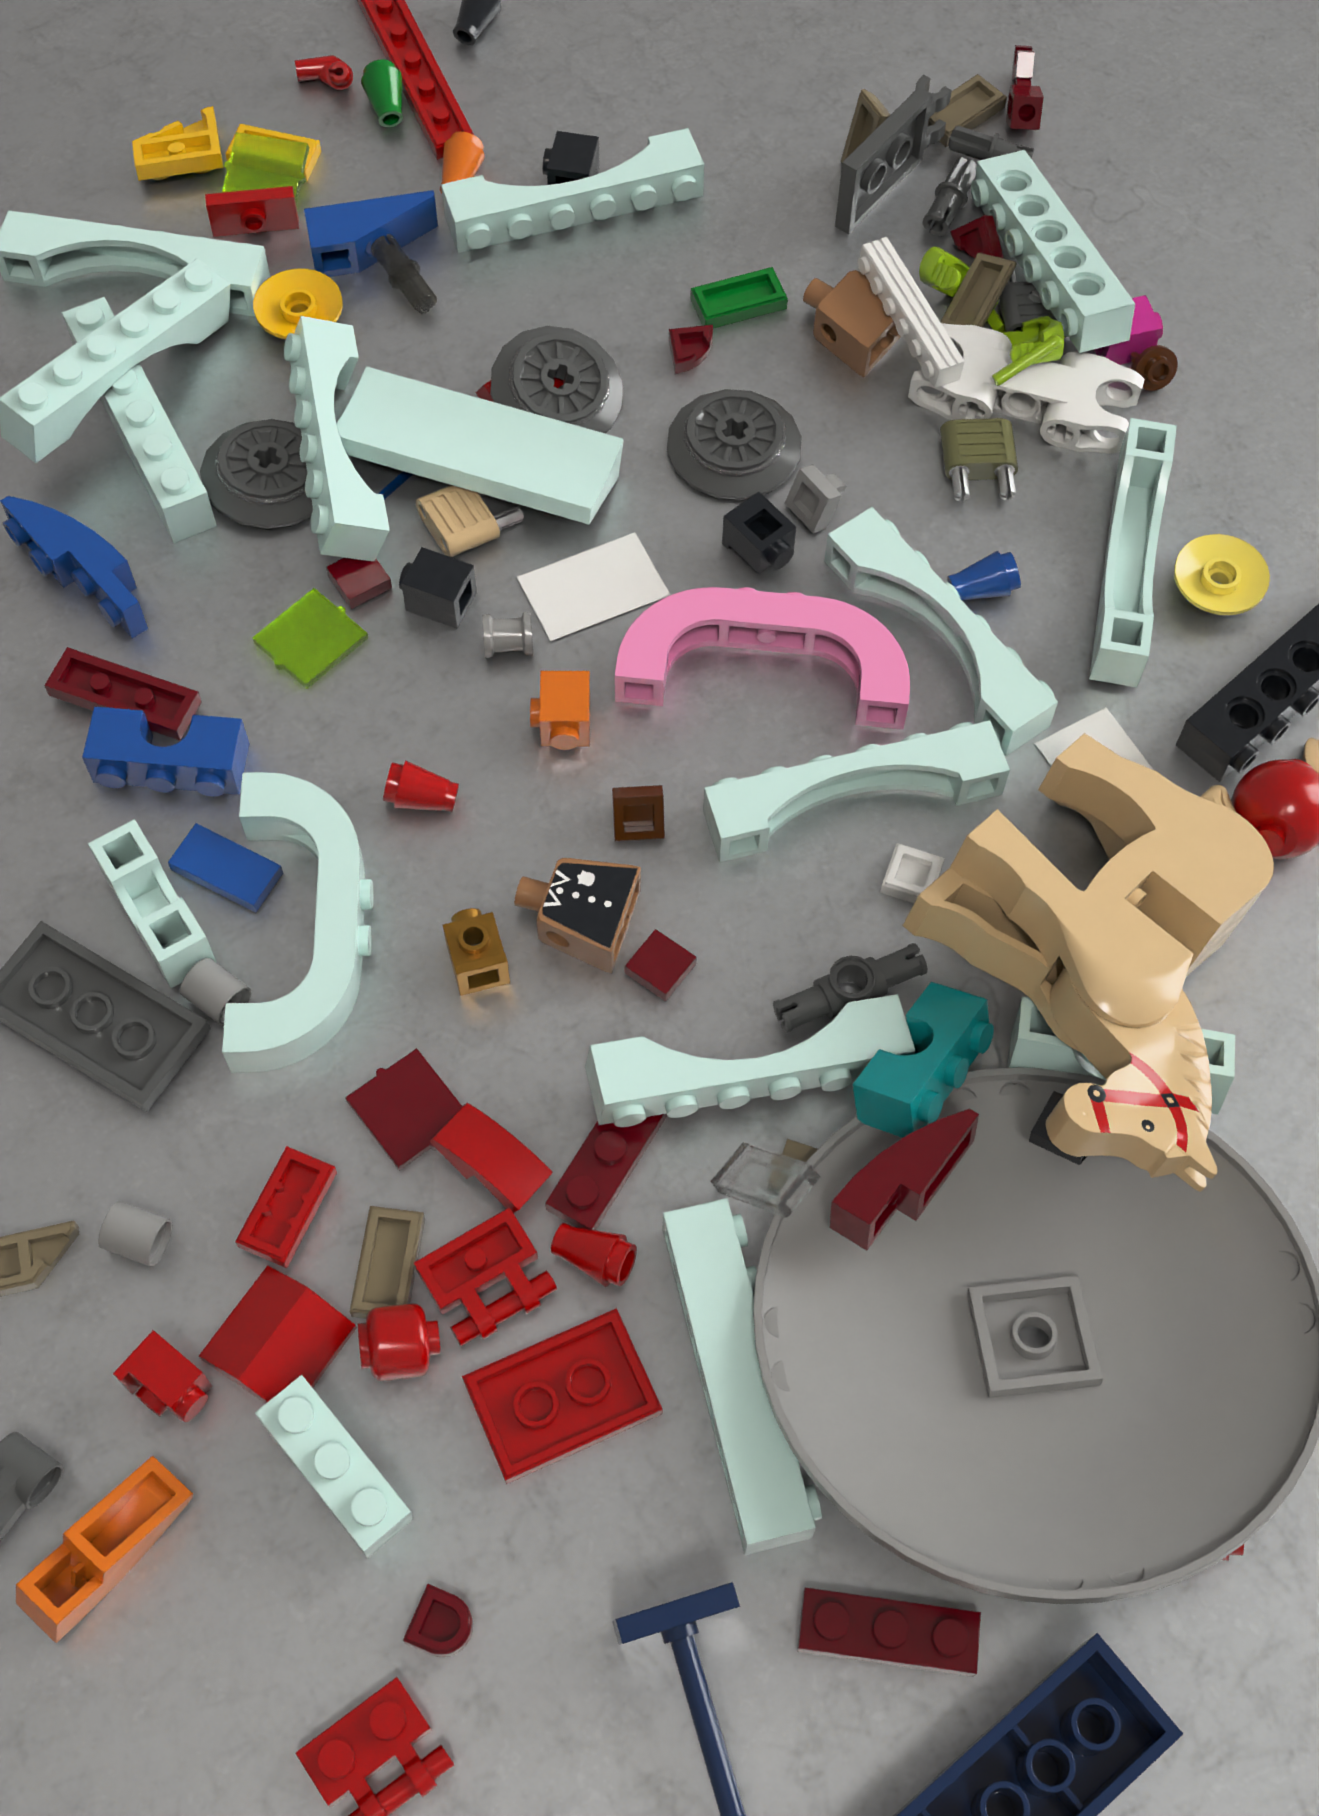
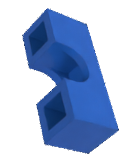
[82,706,250,797]

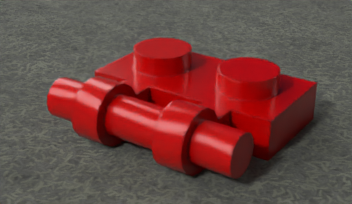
[414,1207,557,1346]
[295,1677,454,1816]

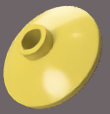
[1174,534,1270,615]

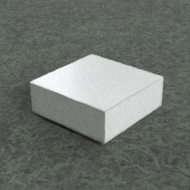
[880,843,945,904]

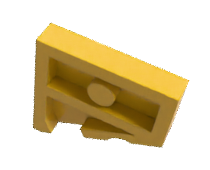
[132,106,224,181]

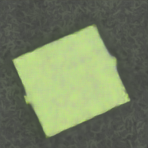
[222,132,310,203]
[252,588,368,689]

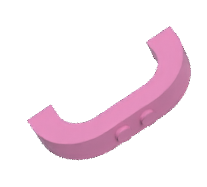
[615,587,910,729]

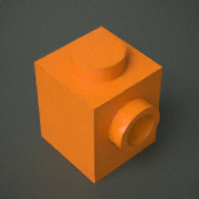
[530,671,590,750]

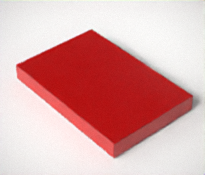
[462,1308,663,1485]

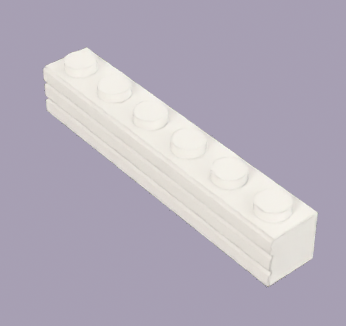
[857,237,965,388]

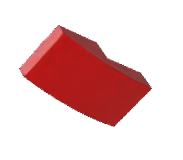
[429,1103,553,1213]

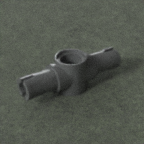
[773,943,928,1033]

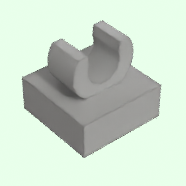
[784,464,847,533]

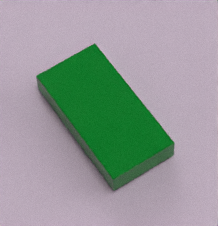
[690,267,788,329]

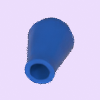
[947,551,1021,601]

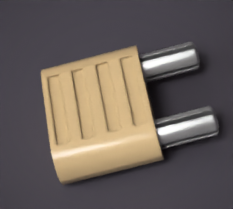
[415,485,524,557]

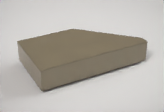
[0,1221,79,1297]

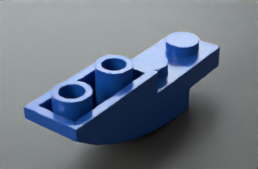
[0,496,148,639]

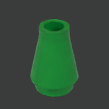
[361,59,403,128]

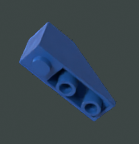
[304,190,438,277]

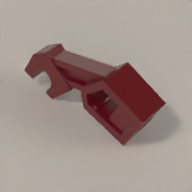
[1006,45,1044,130]

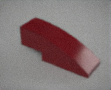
[829,1108,979,1251]

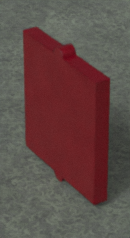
[345,1048,462,1171]

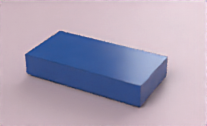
[168,823,283,913]

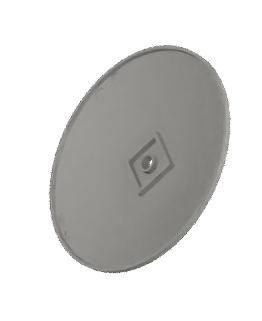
[753,1067,1319,1604]

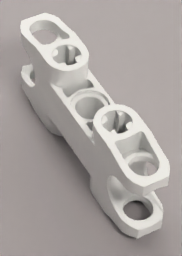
[908,323,1144,454]

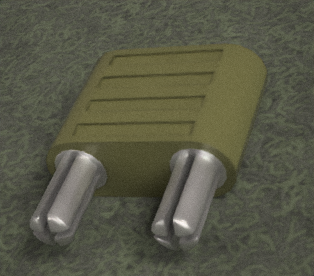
[940,418,1018,501]

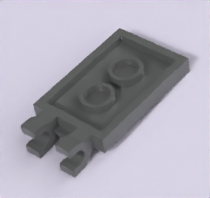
[835,75,952,234]

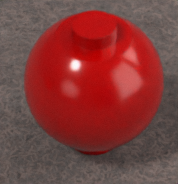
[1231,759,1319,860]

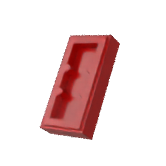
[205,186,299,237]
[235,1146,337,1268]

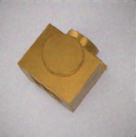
[442,908,510,996]

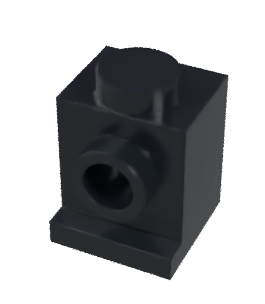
[722,492,796,574]

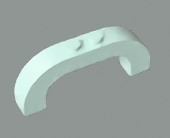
[222,772,373,1073]

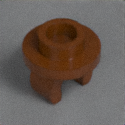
[1130,345,1178,391]

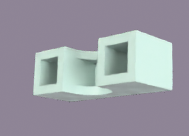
[88,819,217,988]
[255,1375,413,1558]

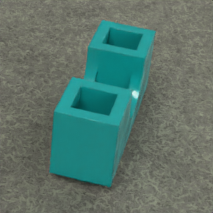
[852,982,994,1138]

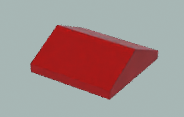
[199,1265,357,1404]

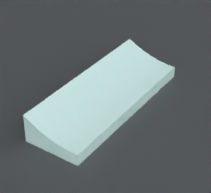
[336,366,623,524]

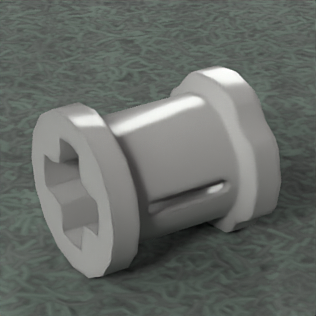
[482,612,533,658]

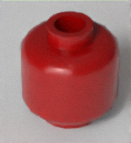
[357,1303,440,1381]

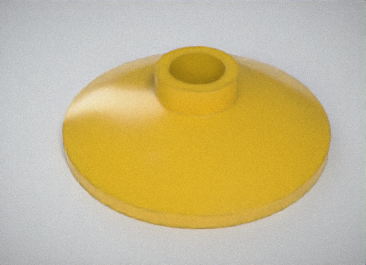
[253,268,343,340]

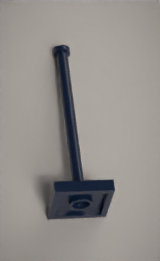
[612,1582,746,1816]

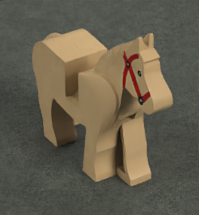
[902,733,1274,1192]

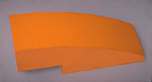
[16,1456,193,1643]

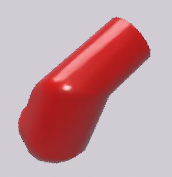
[294,55,353,90]

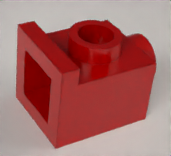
[113,1330,212,1422]

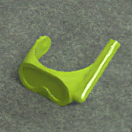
[919,246,1005,332]
[992,316,1064,386]

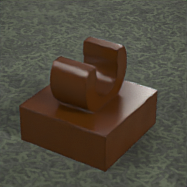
[612,785,665,841]

